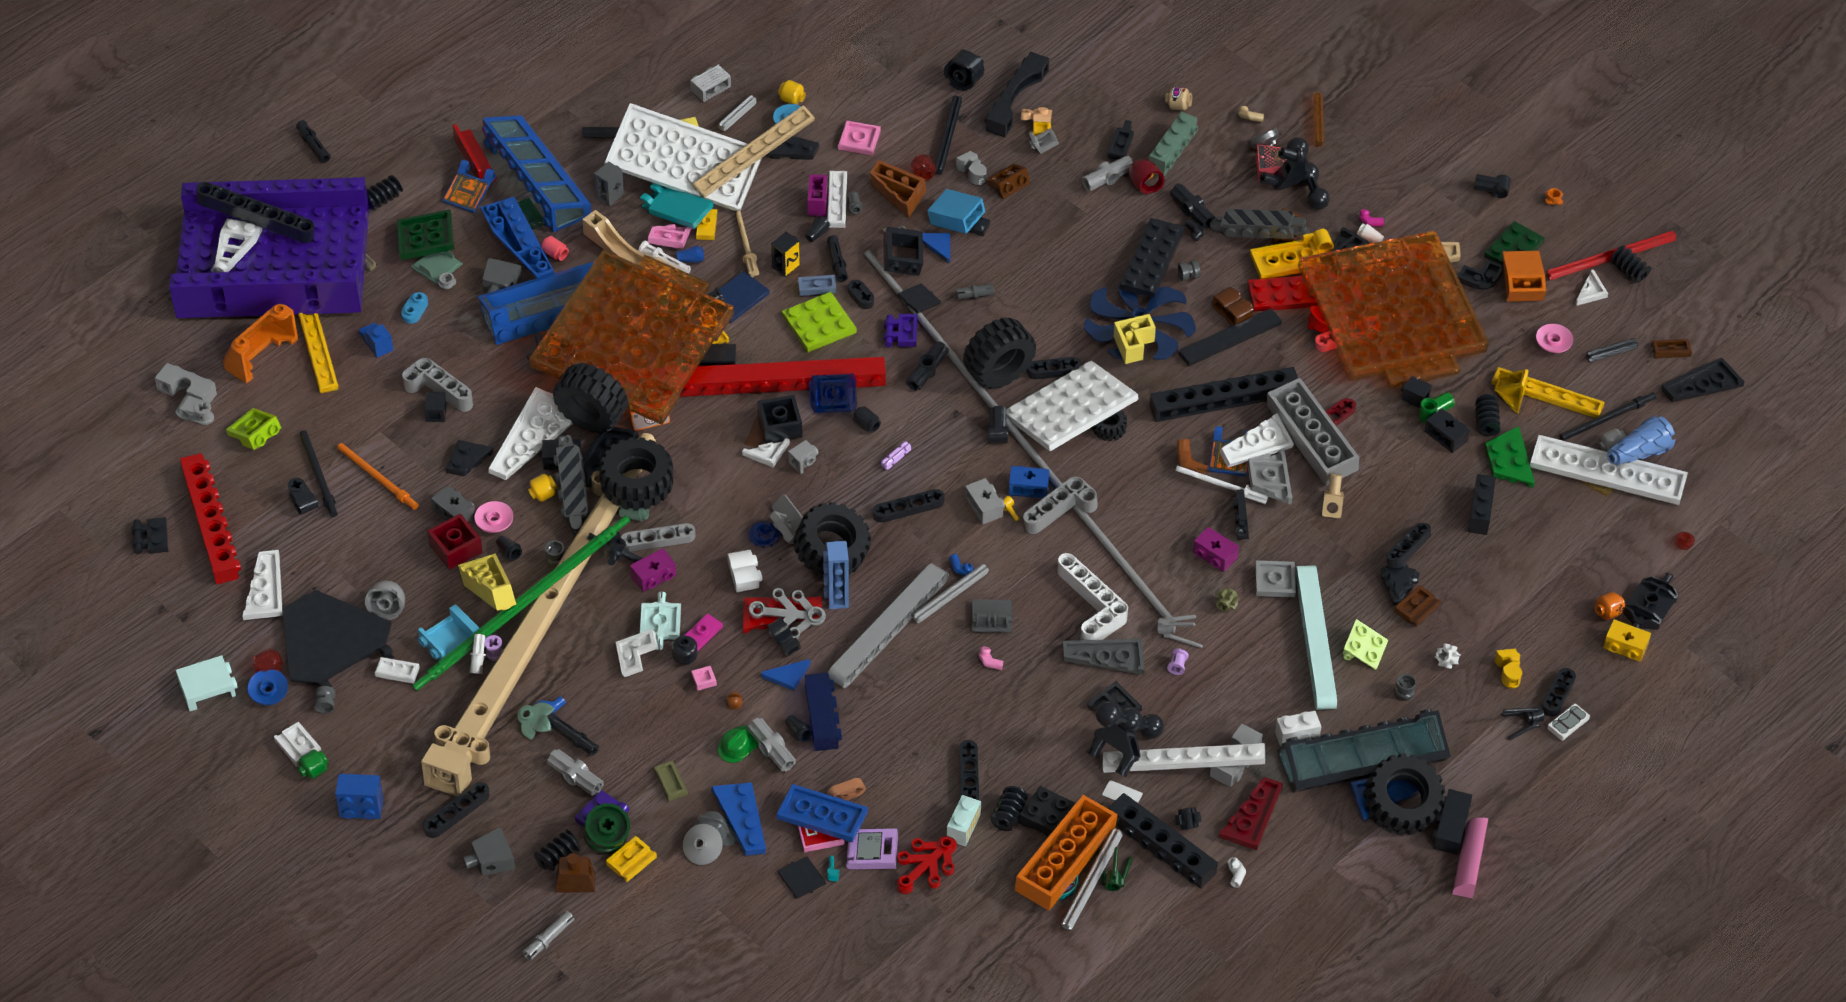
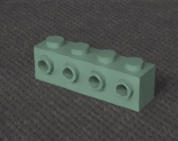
[1149,111,1198,176]

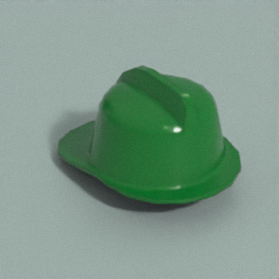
[717,726,758,763]

